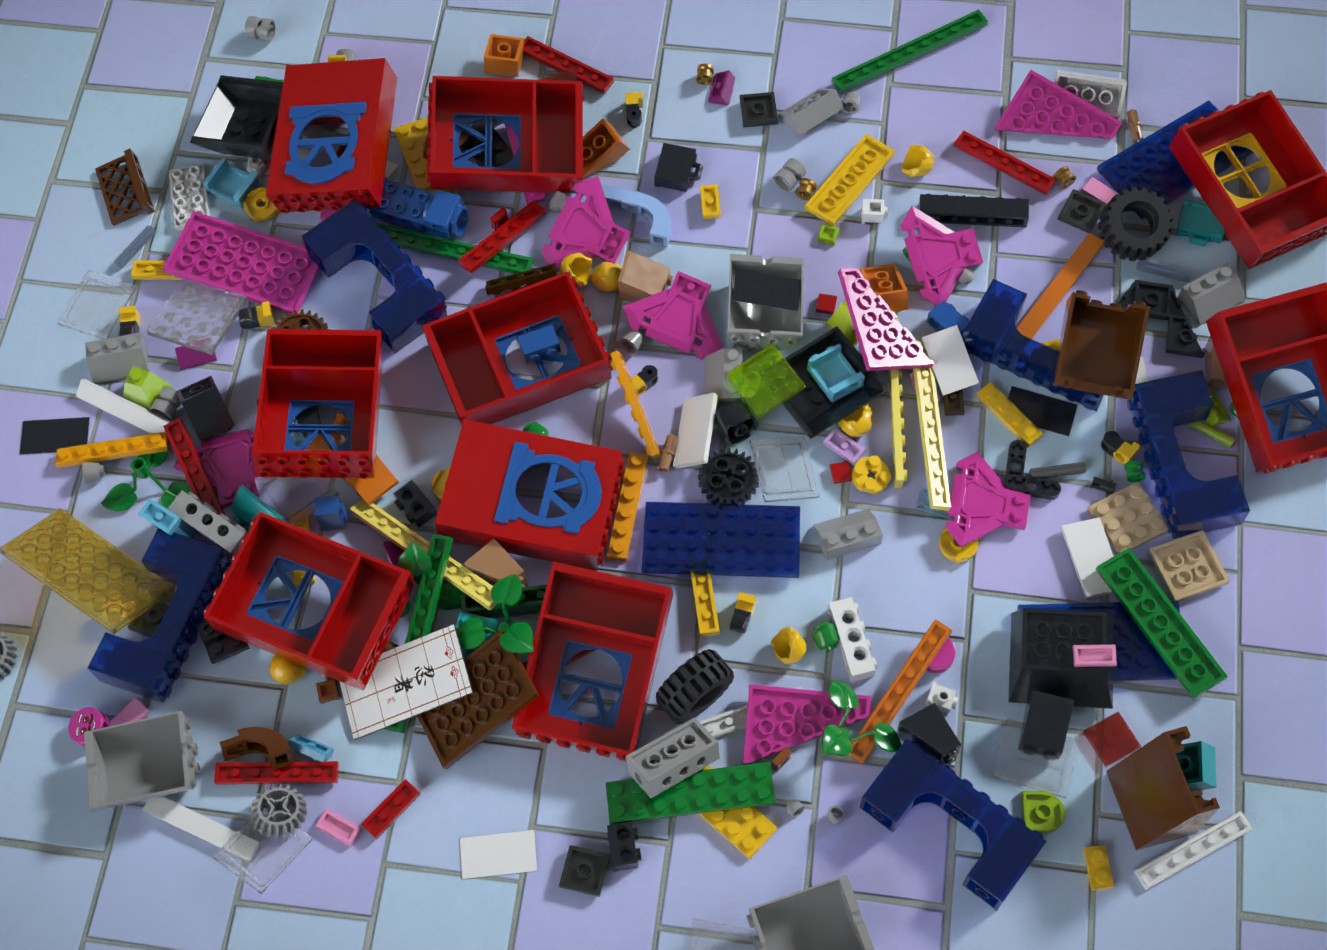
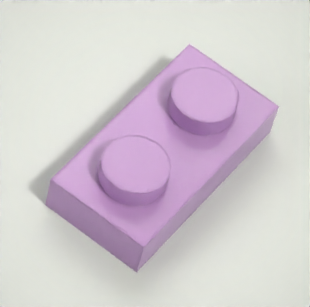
[823,428,866,466]

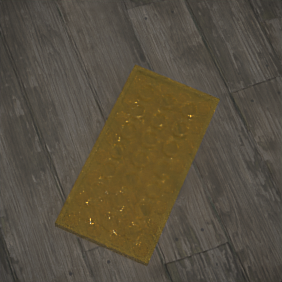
[0,508,173,634]

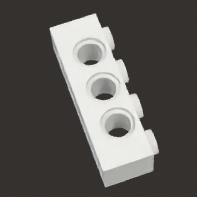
[828,597,877,682]

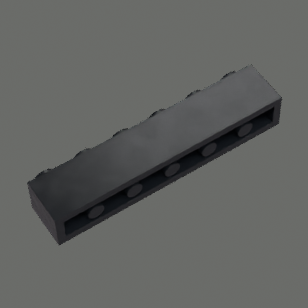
[918,194,1029,228]

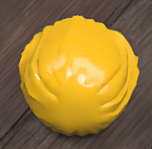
[902,144,934,177]
[560,253,592,287]
[590,262,622,292]
[838,404,872,437]
[771,626,806,665]
[269,655,306,685]

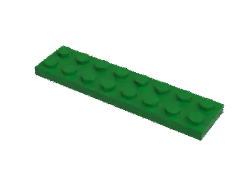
[1095,548,1228,699]
[605,762,776,825]

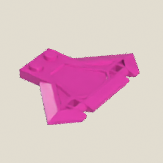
[542,176,631,269]
[900,206,984,306]
[622,271,723,360]
[173,429,260,508]
[945,452,1031,548]

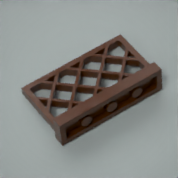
[95,148,155,226]

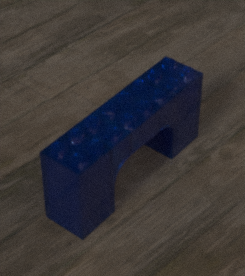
[301,199,447,354]
[962,279,1105,412]
[1127,370,1250,539]
[88,528,231,703]
[859,739,1047,911]

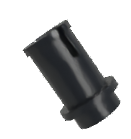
[1091,476,1117,495]

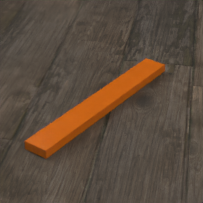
[1010,232,1105,347]
[849,619,952,765]

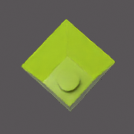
[123,366,172,411]

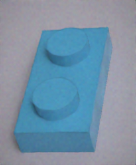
[288,733,334,762]

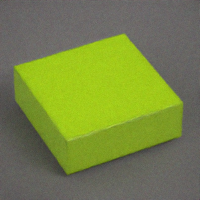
[817,223,840,246]

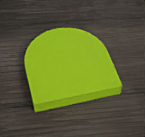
[1021,791,1065,834]

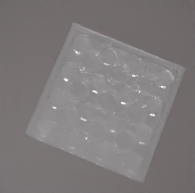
[146,279,248,355]

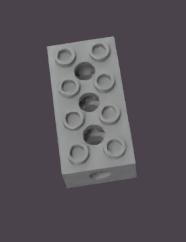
[168,490,248,556]
[626,718,720,798]

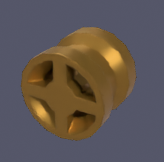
[696,63,714,85]
[1053,166,1076,189]
[795,178,817,200]

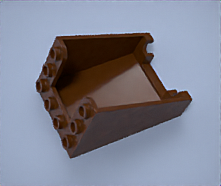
[1053,290,1150,400]
[1106,726,1220,851]

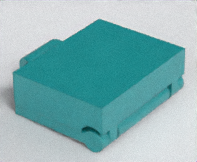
[1176,199,1224,246]

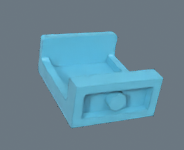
[204,158,262,209]
[807,344,865,403]
[138,498,196,546]

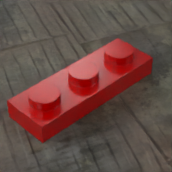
[361,779,421,840]

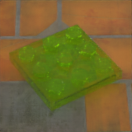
[726,343,806,419]

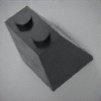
[177,376,235,441]
[1018,690,1074,760]
[897,703,961,766]

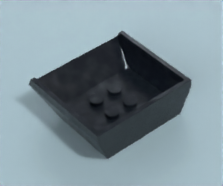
[190,75,283,160]
[760,326,887,439]
[1008,608,1114,709]

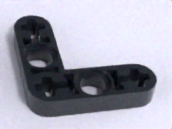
[1004,440,1061,500]

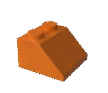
[484,34,524,77]

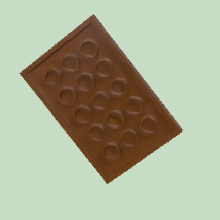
[416,630,540,769]

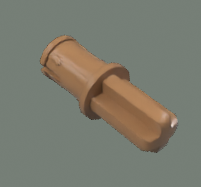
[1126,109,1144,144]
[657,434,678,472]

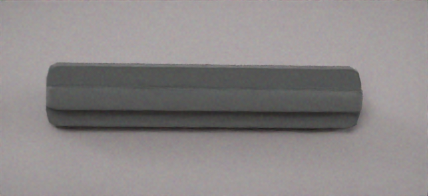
[1029,462,1087,478]

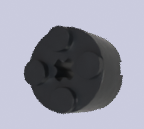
[714,399,758,444]

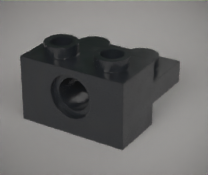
[196,621,250,664]

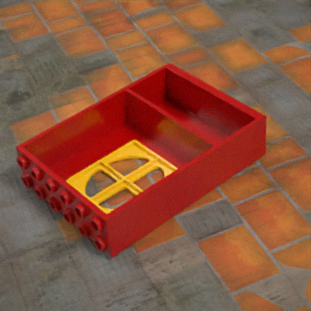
[1169,90,1327,270]

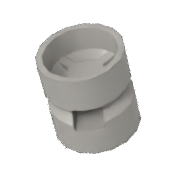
[245,16,276,41]
[773,158,806,192]
[150,386,182,421]

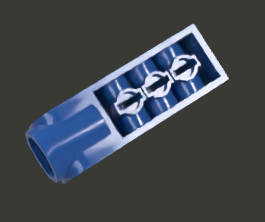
[359,179,469,239]

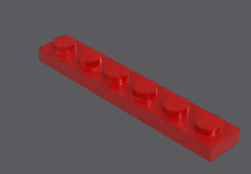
[523,36,614,94]
[954,130,1056,195]
[458,201,546,274]
[163,417,226,516]
[214,761,339,785]

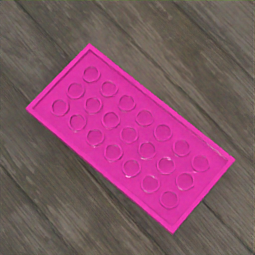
[162,211,326,314]

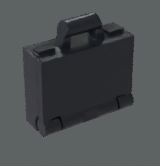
[654,143,703,192]

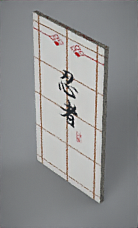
[339,624,474,740]

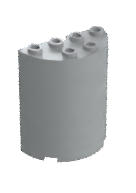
[728,254,804,354]
[84,711,201,811]
[746,875,875,950]

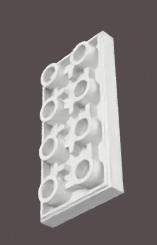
[169,164,210,231]
[673,392,718,469]
[1061,517,1114,599]

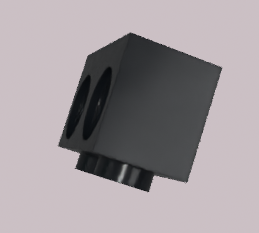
[393,480,437,528]
[607,822,642,871]

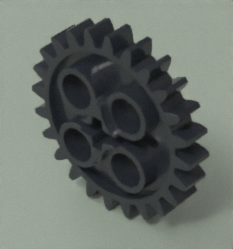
[698,448,760,508]

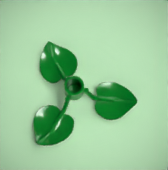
[101,451,192,511]
[398,542,464,618]
[456,574,534,654]
[822,680,902,756]

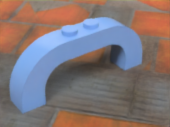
[573,185,671,247]

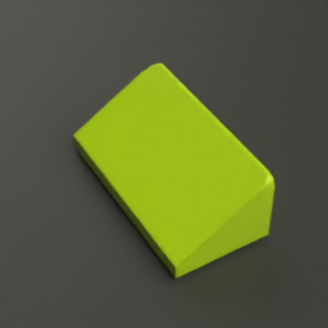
[1192,388,1231,427]

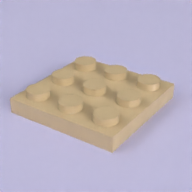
[1088,481,1171,554]
[1148,530,1230,603]

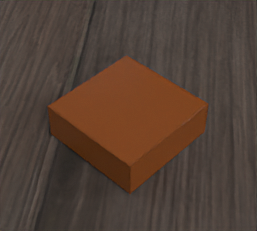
[316,679,340,704]
[771,747,791,772]

